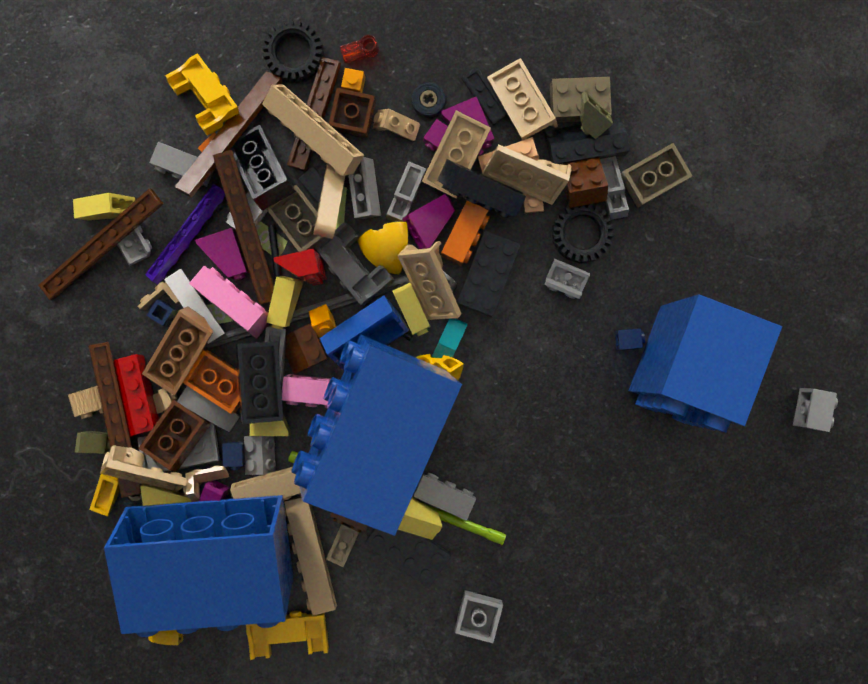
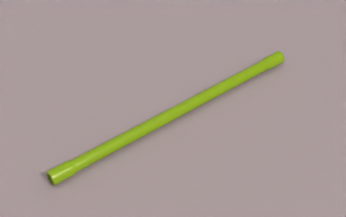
[288,451,506,545]

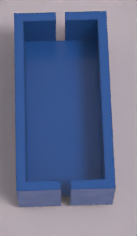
[320,295,409,370]

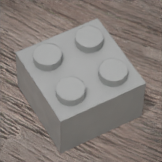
[793,388,838,432]
[455,590,503,643]

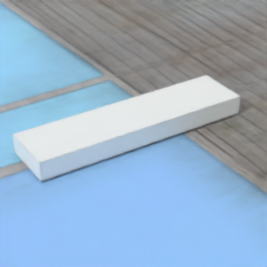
[164,269,225,344]

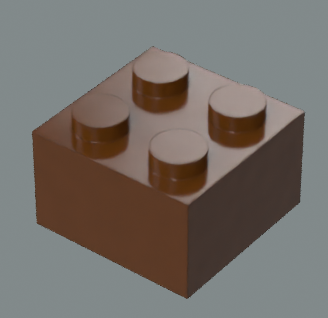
[329,88,376,139]
[561,157,608,208]

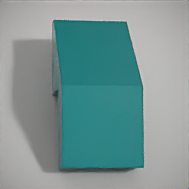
[432,318,468,358]

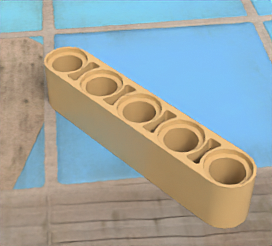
[313,163,345,239]

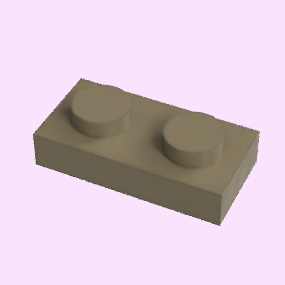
[326,524,359,567]

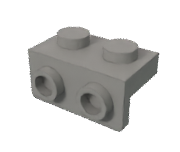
[117,225,152,266]
[545,259,590,299]
[244,436,276,475]

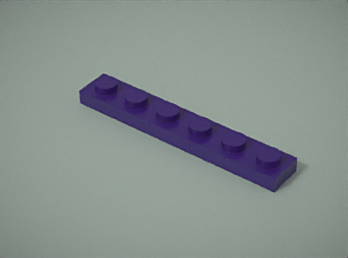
[145,184,225,285]

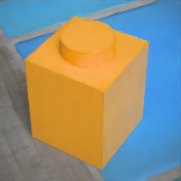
[341,68,365,93]
[309,304,336,339]

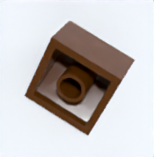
[285,324,329,374]

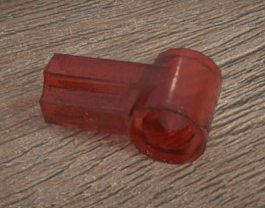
[340,35,379,64]

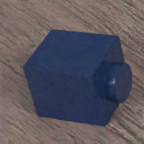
[146,299,178,327]
[615,328,645,350]
[222,442,245,470]

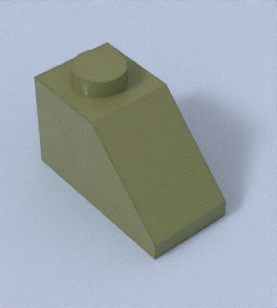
[580,91,613,139]
[75,430,111,454]

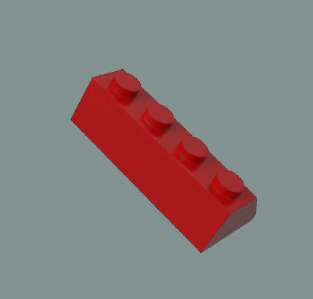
[274,249,327,286]
[113,354,159,437]

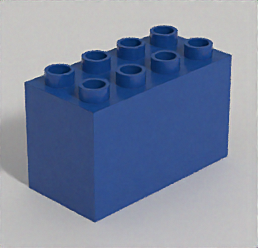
[628,295,782,433]
[292,334,462,536]
[104,495,294,637]

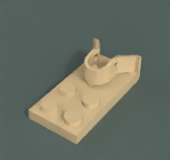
[487,58,558,141]
[422,110,491,198]
[482,144,571,205]
[398,241,462,320]
[100,445,187,492]

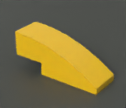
[89,474,119,516]

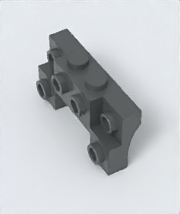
[314,222,395,305]

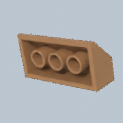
[142,306,213,396]

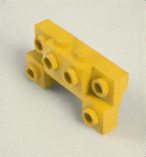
[165,53,239,135]
[246,611,329,660]

